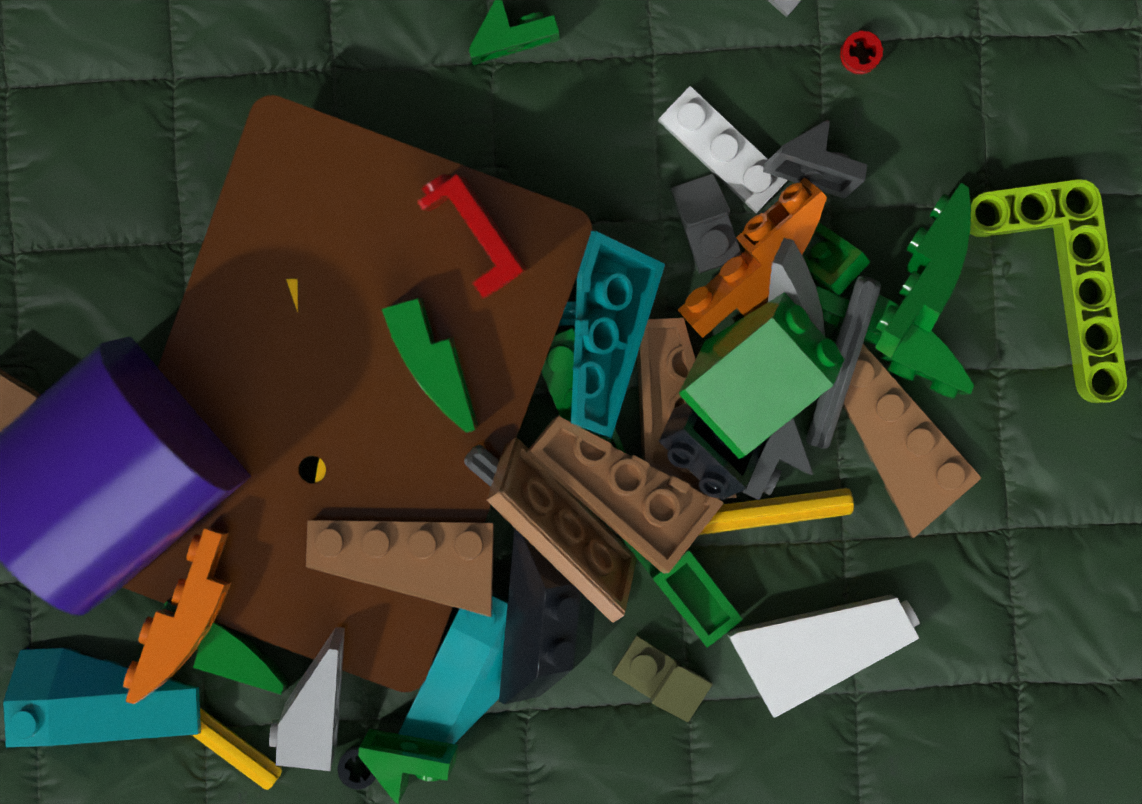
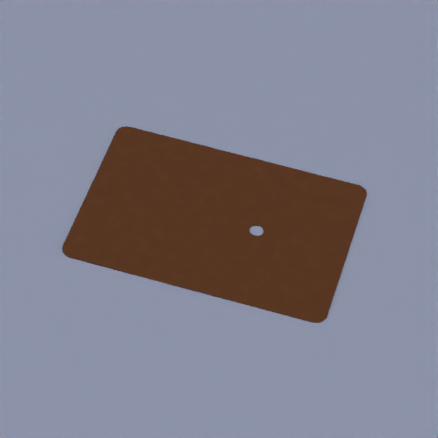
[122,95,592,692]

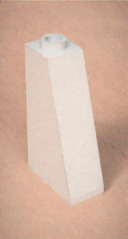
[727,595,920,718]

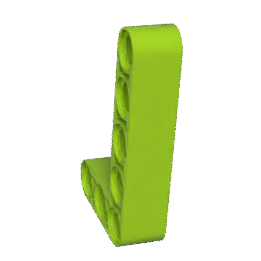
[970,179,1127,403]

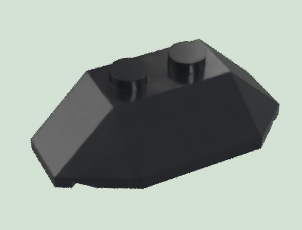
[499,528,595,705]

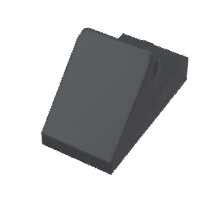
[763,120,867,199]
[670,174,741,274]
[741,418,813,500]

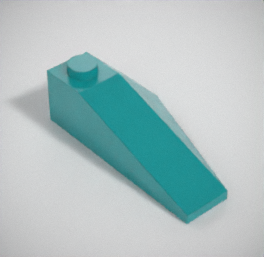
[571,231,665,438]
[398,592,508,744]
[3,647,201,748]

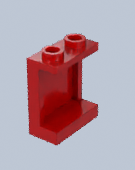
[417,173,528,299]

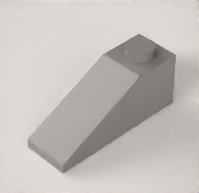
[269,627,345,771]

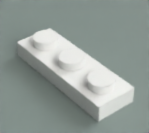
[658,86,788,213]

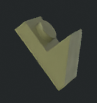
[612,634,713,722]

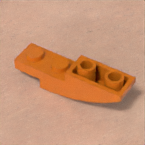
[678,177,827,338]
[123,527,231,704]

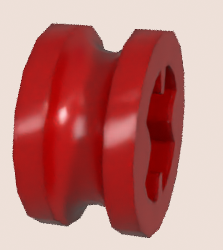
[840,31,883,75]

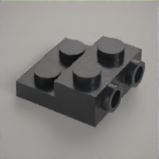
[659,402,767,500]

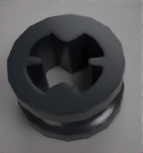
[337,746,376,790]

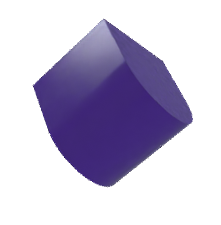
[0,336,251,615]

